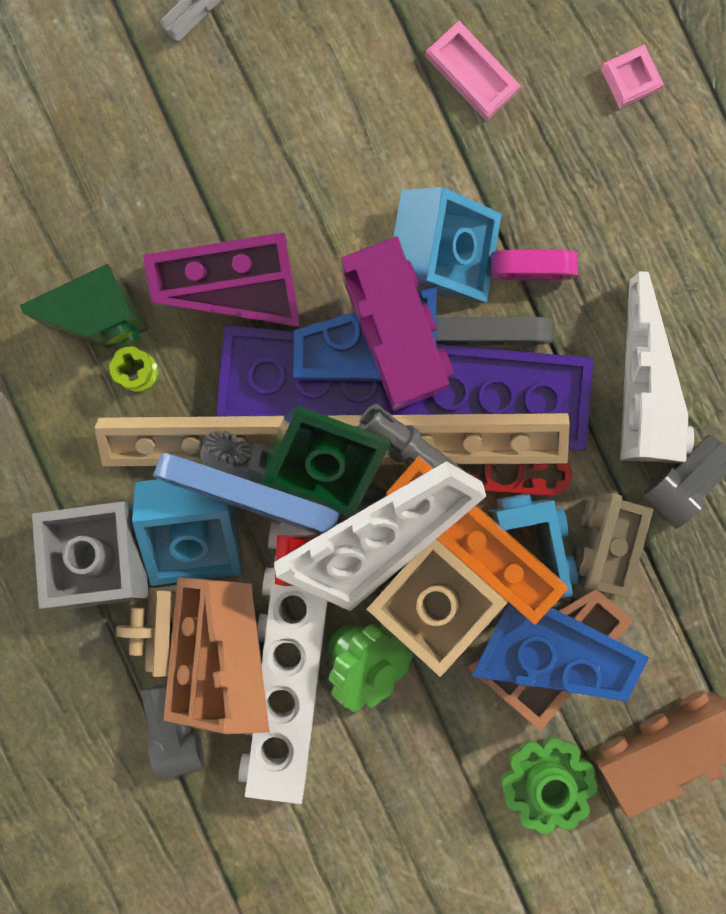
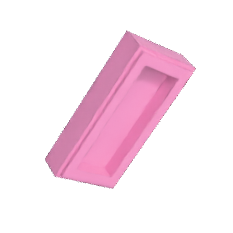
[425,21,521,121]

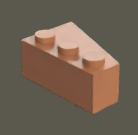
[163,577,270,734]
[592,690,726,819]

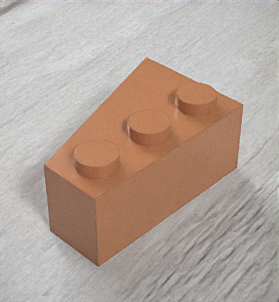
[466,590,634,731]

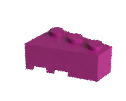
[143,232,301,327]
[341,236,454,411]

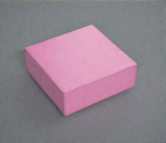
[601,44,664,109]

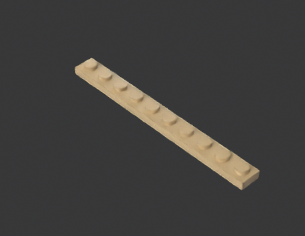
[95,413,570,466]

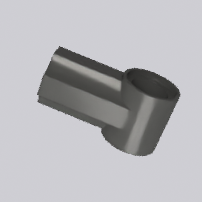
[642,435,726,529]
[141,683,205,781]

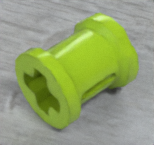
[109,346,159,392]

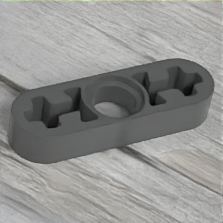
[436,317,553,345]

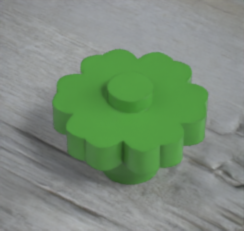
[328,624,413,712]
[500,735,598,834]

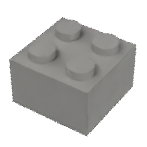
[32,501,149,610]

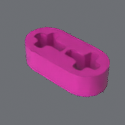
[491,250,578,281]

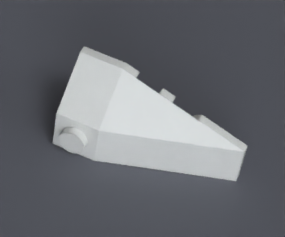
[620,271,694,464]

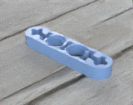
[153,453,339,535]

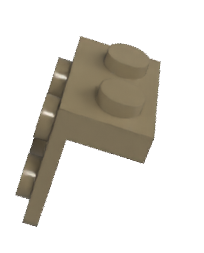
[572,493,654,599]

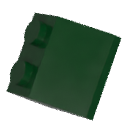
[20,264,149,351]
[262,405,391,517]

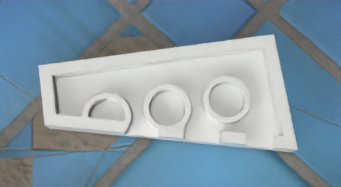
[274,461,486,611]

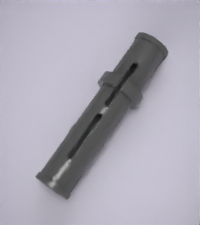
[358,404,472,476]

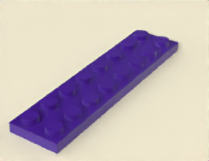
[216,325,594,451]

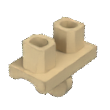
[116,588,176,677]

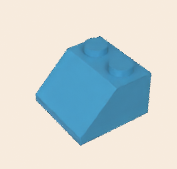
[393,187,502,303]
[132,479,242,586]

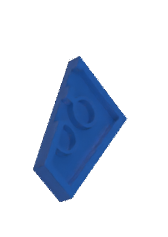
[293,286,437,381]
[471,602,649,702]

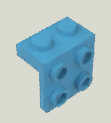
[487,494,578,598]

